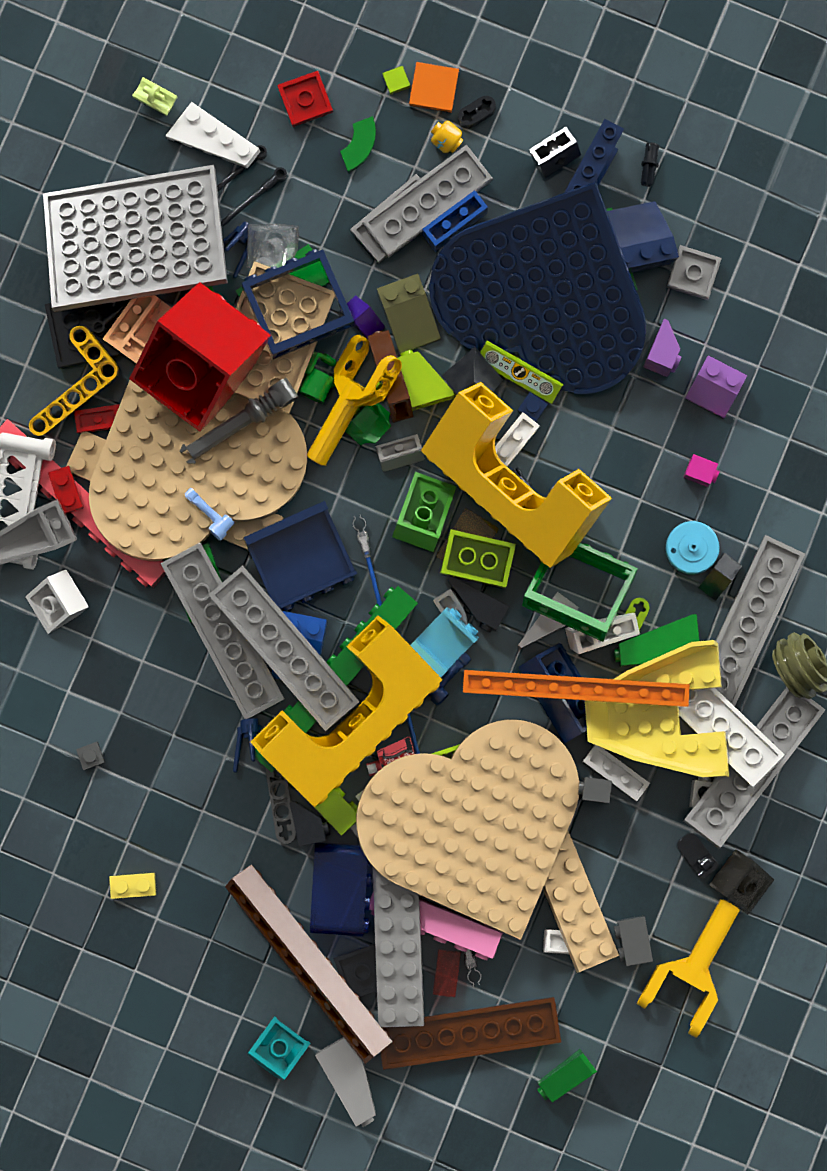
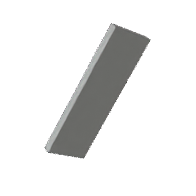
[362,145,493,258]

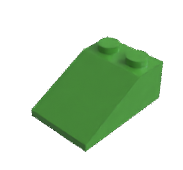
[392,472,457,552]

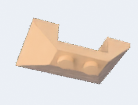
[103,295,172,363]

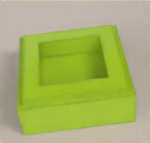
[382,66,410,95]

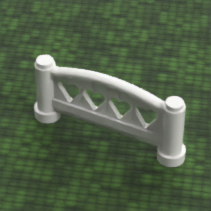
[0,432,56,570]

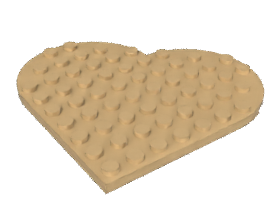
[89,365,307,561]
[356,720,579,940]

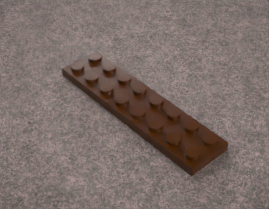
[381,997,561,1070]

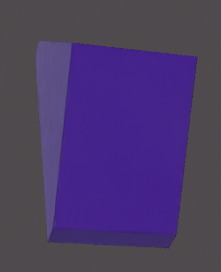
[340,295,385,340]

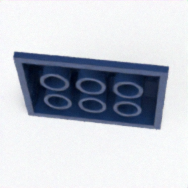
[607,201,679,273]

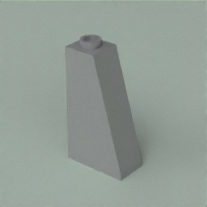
[315,1037,376,1127]

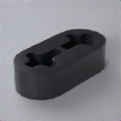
[458,96,496,129]

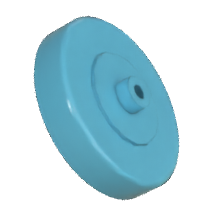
[665,521,719,575]

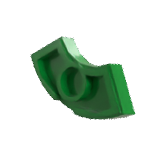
[340,116,376,173]

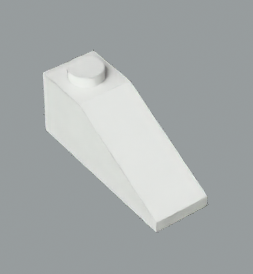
[565,613,640,654]

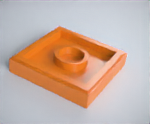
[409,62,459,113]

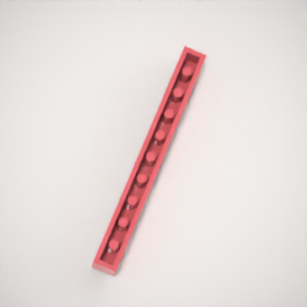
[0,419,166,588]

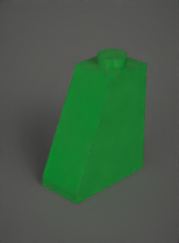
[537,1049,597,1102]

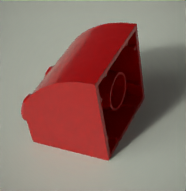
[129,282,271,432]

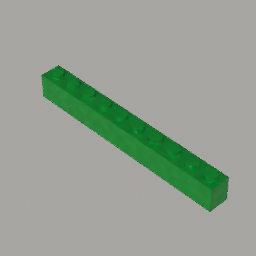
[255,586,418,772]

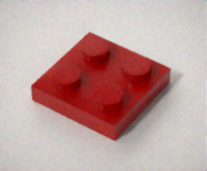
[277,71,333,127]

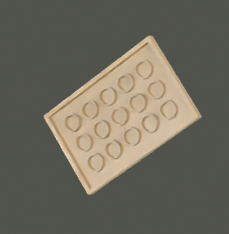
[234,261,335,414]

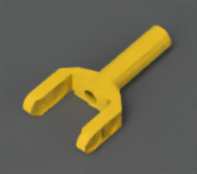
[307,335,402,466]
[637,899,740,1038]

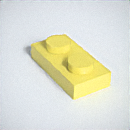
[109,873,156,899]

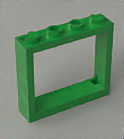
[522,543,638,642]

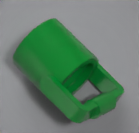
[298,352,337,404]

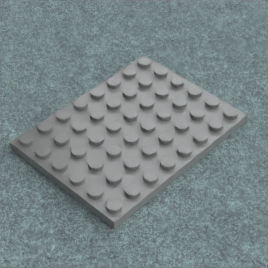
[43,165,228,312]

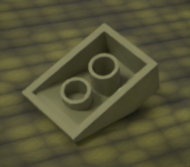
[377,273,441,354]

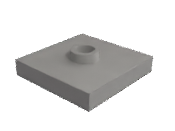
[667,245,722,300]

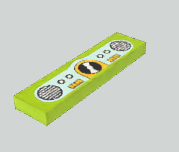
[480,341,563,404]

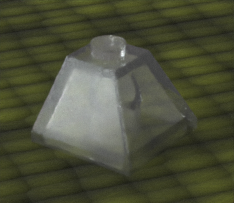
[247,224,299,269]

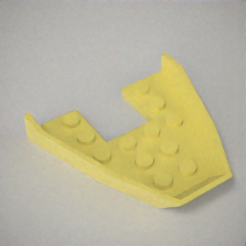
[585,640,729,777]

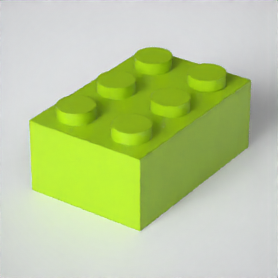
[440,529,516,588]

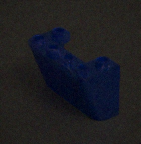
[310,843,372,937]

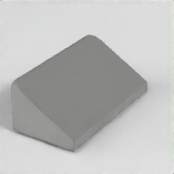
[376,434,425,471]

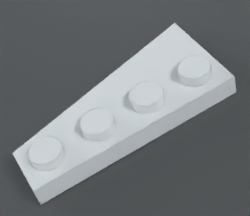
[166,102,261,168]

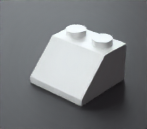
[26,570,89,634]

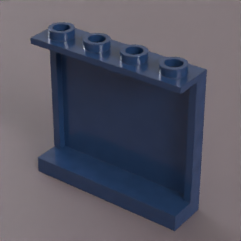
[564,119,624,193]
[243,501,358,612]

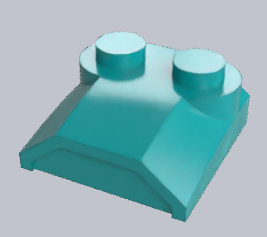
[247,1016,311,1081]

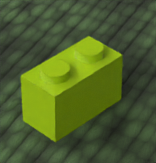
[315,787,358,836]

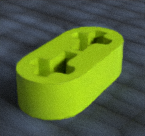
[625,598,649,638]

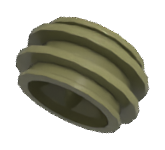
[772,632,827,699]

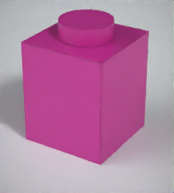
[683,454,720,487]

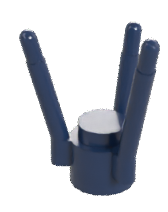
[223,222,257,278]
[233,719,262,773]

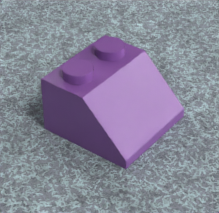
[643,319,681,377]
[685,356,747,418]

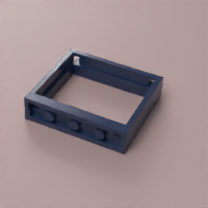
[242,249,354,359]

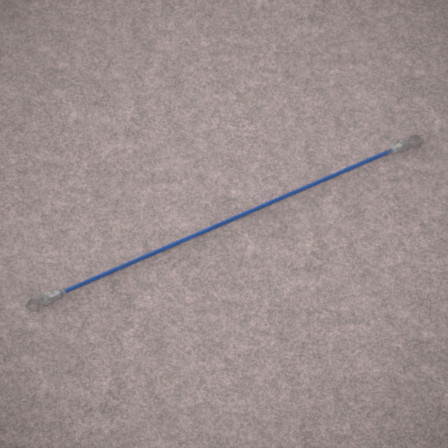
[353,514,481,987]

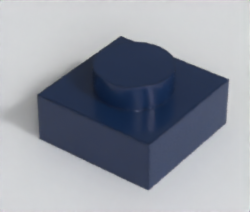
[517,392,548,422]

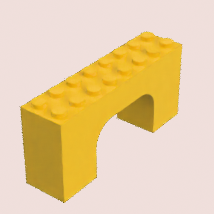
[421,382,612,568]
[250,616,443,807]

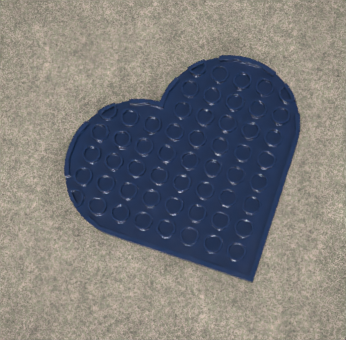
[429,182,646,394]

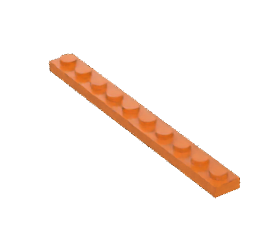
[463,670,690,707]

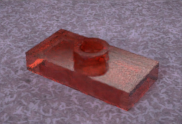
[433,949,461,997]

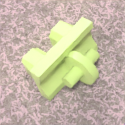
[132,77,178,116]

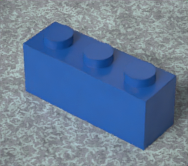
[422,190,488,252]

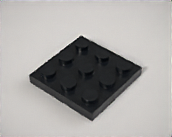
[45,302,123,369]

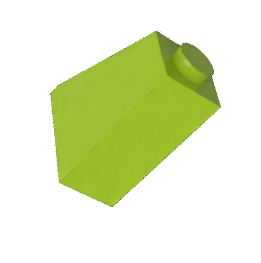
[397,350,454,411]

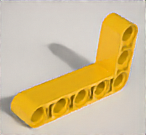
[29,326,119,436]

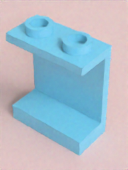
[410,607,479,677]

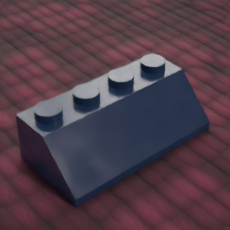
[519,642,587,743]

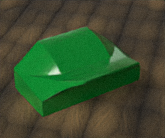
[345,403,391,446]

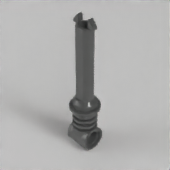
[180,378,299,464]

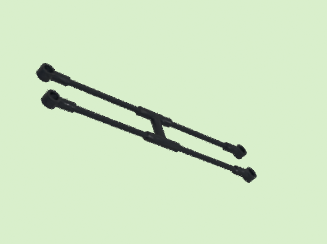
[73,145,287,335]

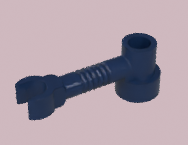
[428,652,472,706]

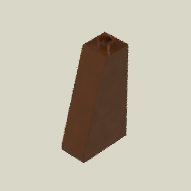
[368,330,414,423]

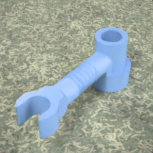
[185,488,235,541]

